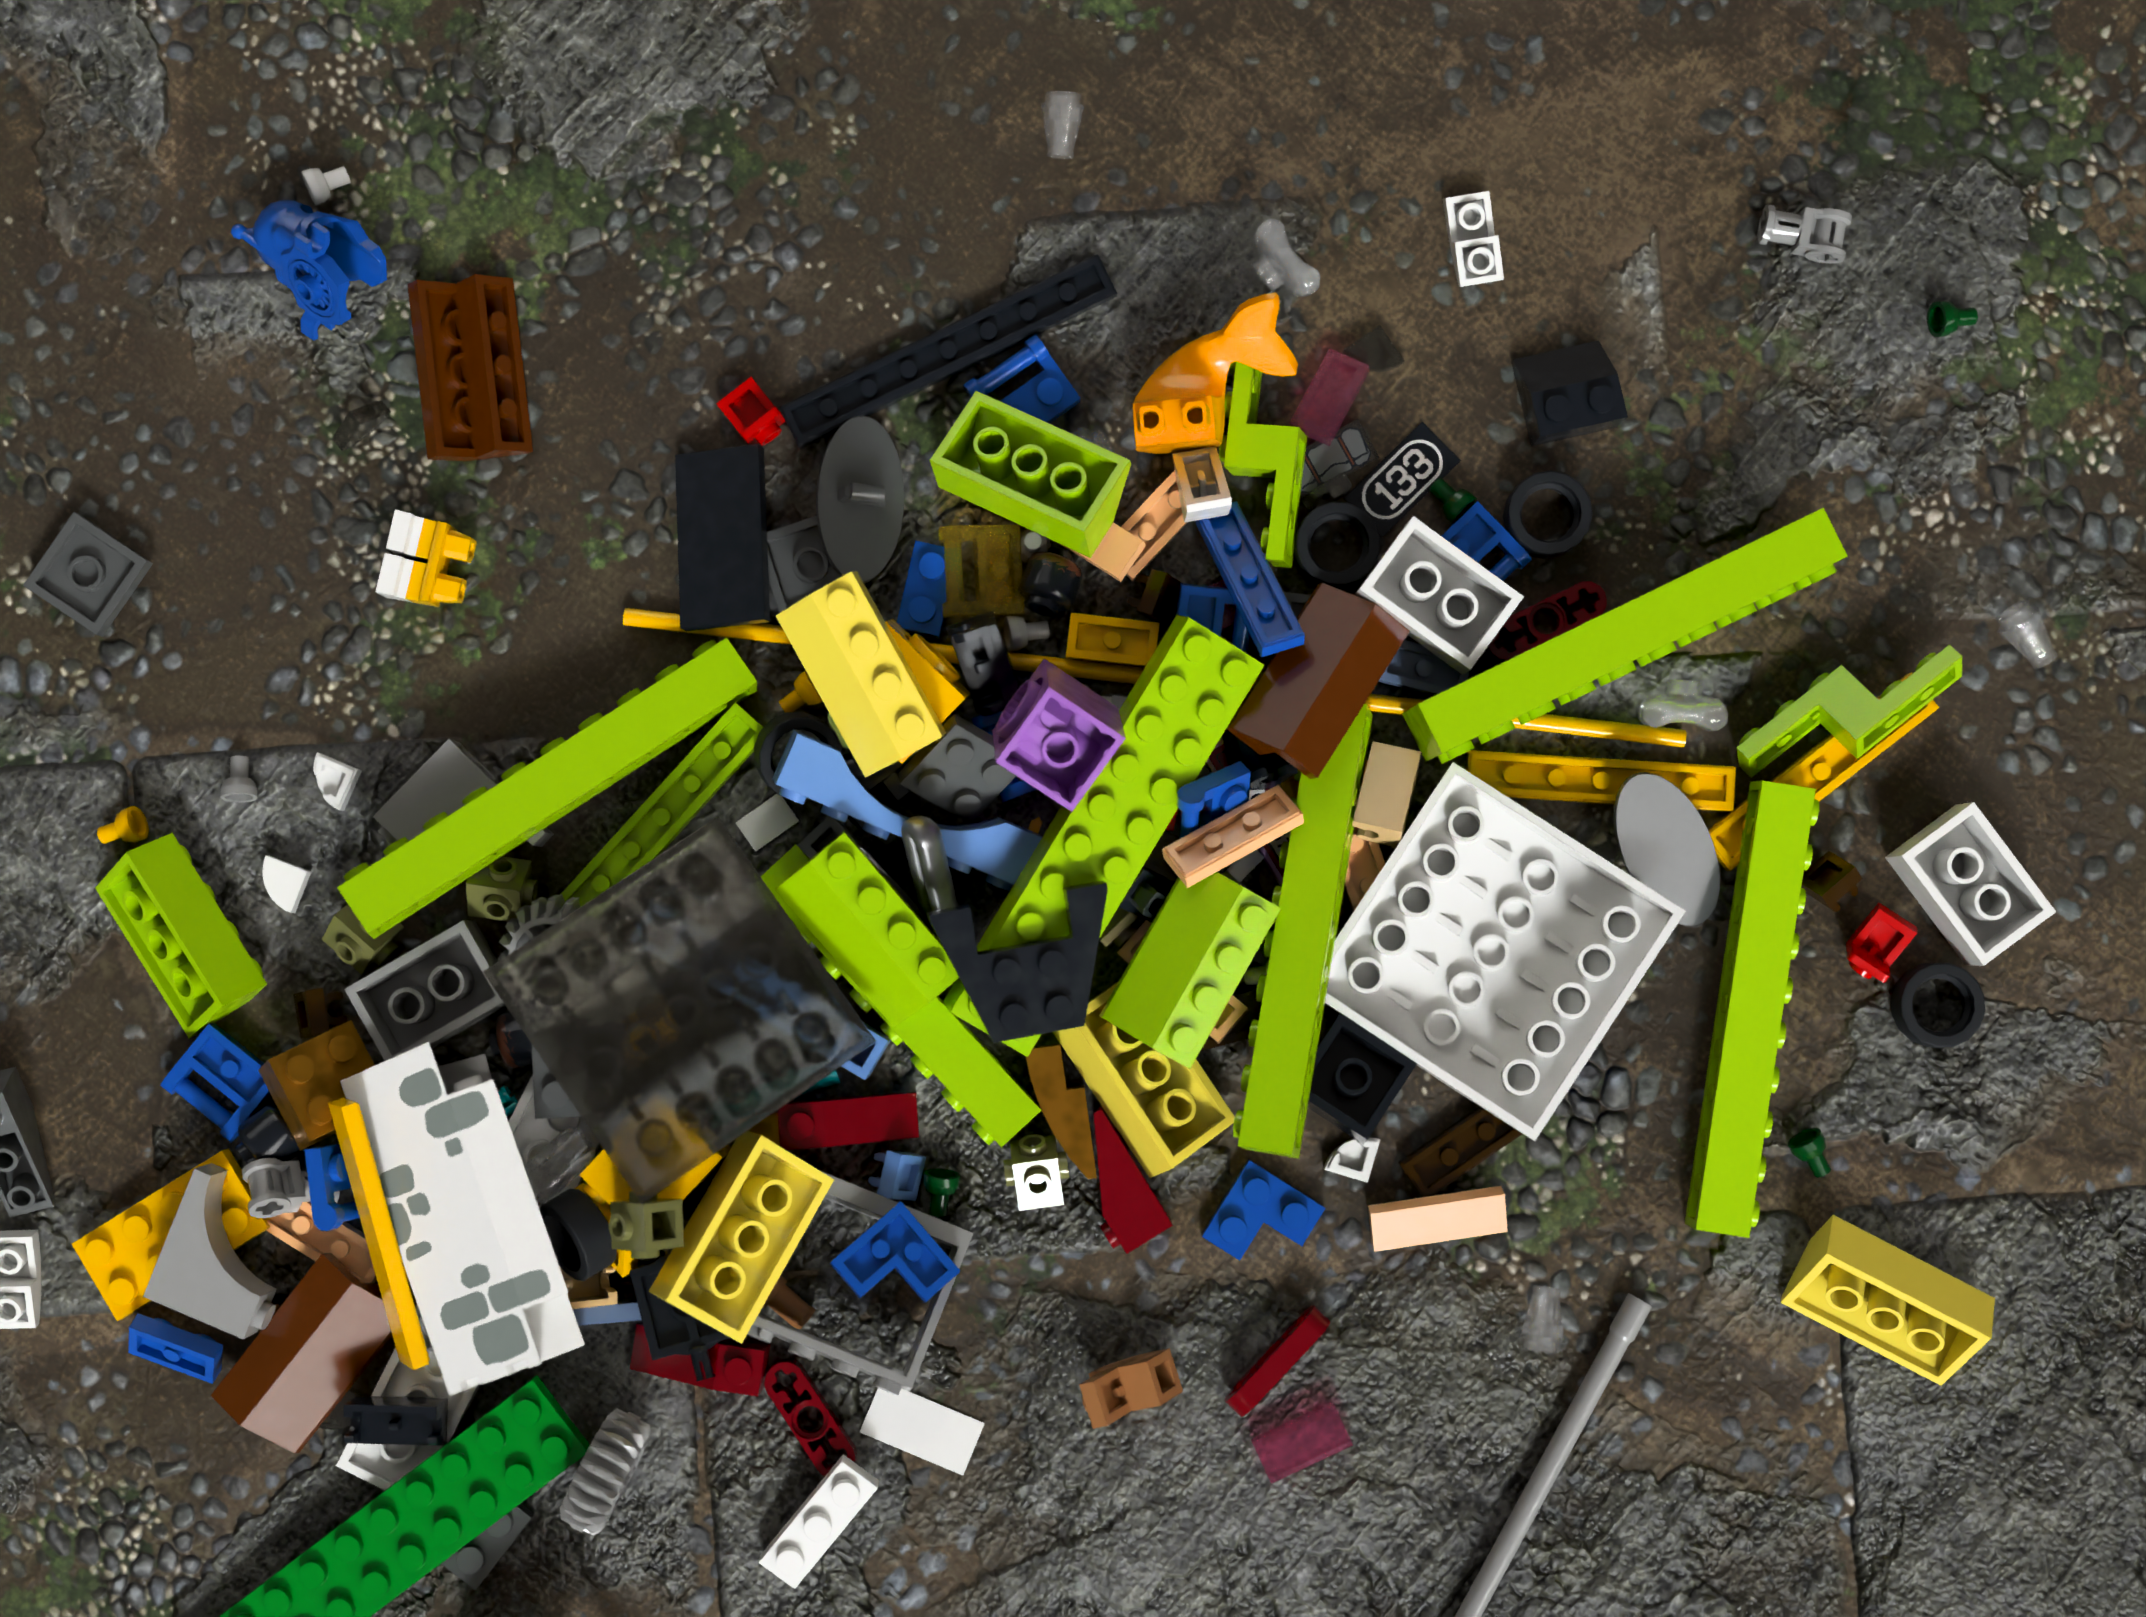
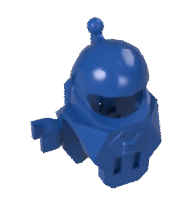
[231,200,387,341]

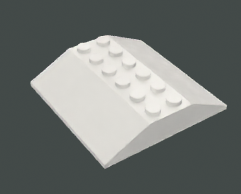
[1325,762,1686,1141]

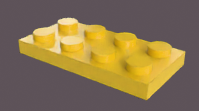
[72,1148,270,1321]

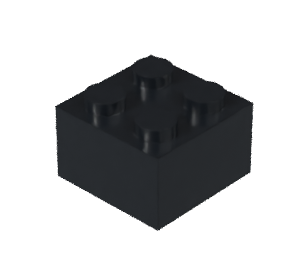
[1308,1013,1417,1144]

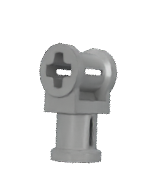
[1757,204,1852,264]
[242,1158,340,1218]

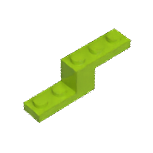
[1219,362,1307,568]
[1736,644,1962,778]

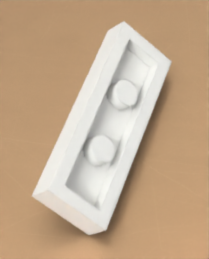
[759,1454,879,1589]

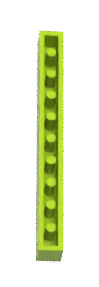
[337,638,757,939]
[1233,704,1373,1159]
[1684,780,1819,1238]

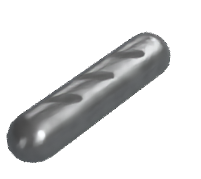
[901,816,958,939]

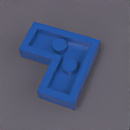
[1201,1159,1326,1261]
[830,1201,960,1303]

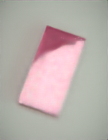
[1289,348,1369,446]
[1251,1401,1353,1484]

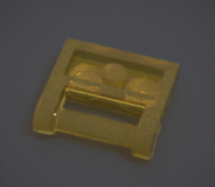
[938,525,1025,618]

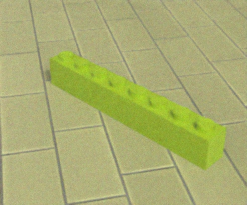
[756,844,1041,1148]

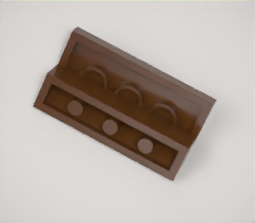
[407,274,533,461]
[1226,583,1410,779]
[210,1253,392,1453]

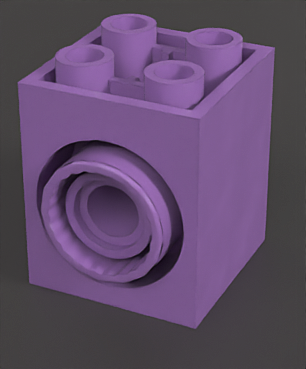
[992,659,1126,812]

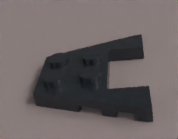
[927,881,1108,1043]

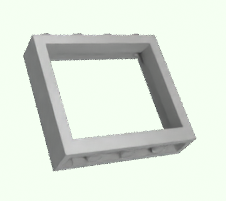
[747,1170,973,1395]

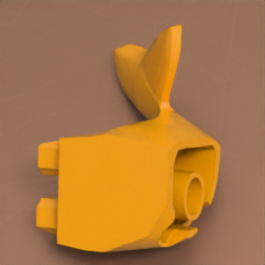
[1133,292,1298,454]

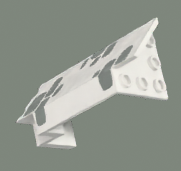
[340,1042,585,1396]

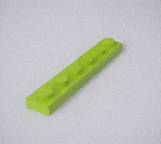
[560,702,764,920]

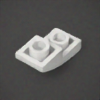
[1443,191,1504,287]
[0,1230,41,1329]

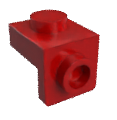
[716,377,786,446]
[1846,902,1917,983]

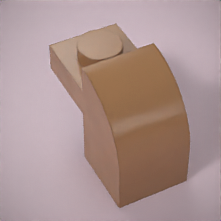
[1079,1348,1183,1429]

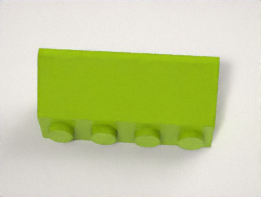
[930,391,1131,558]
[775,830,959,1027]
[95,833,267,1038]
[1099,872,1281,1069]

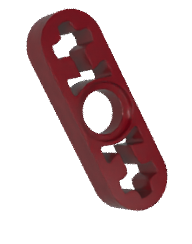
[1485,581,1607,662]
[1224,1305,1331,1417]
[765,1359,857,1477]

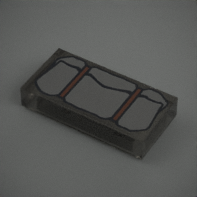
[1300,419,1379,502]

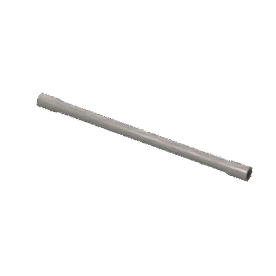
[1455,1293,1653,1617]

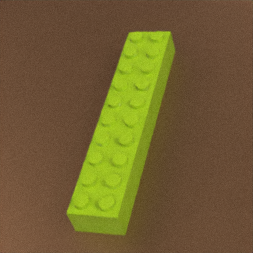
[1402,508,1848,764]
[943,615,1264,1057]

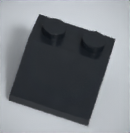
[1511,340,1628,446]

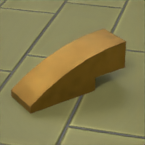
[1026,1043,1097,1179]

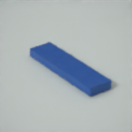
[1195,501,1305,657]

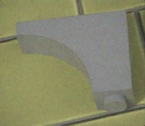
[373,739,554,847]
[143,1163,277,1339]

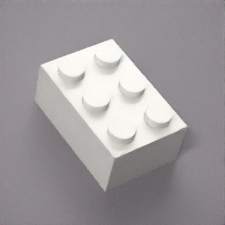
[1355,516,1524,675]
[1885,802,2056,966]

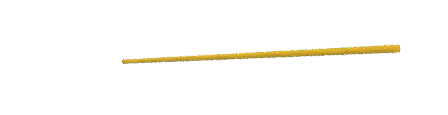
[623,608,1687,747]

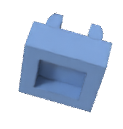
[868,1150,926,1201]

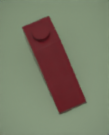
[777,1092,919,1150]
[1093,1106,1173,1254]
[630,1323,771,1397]

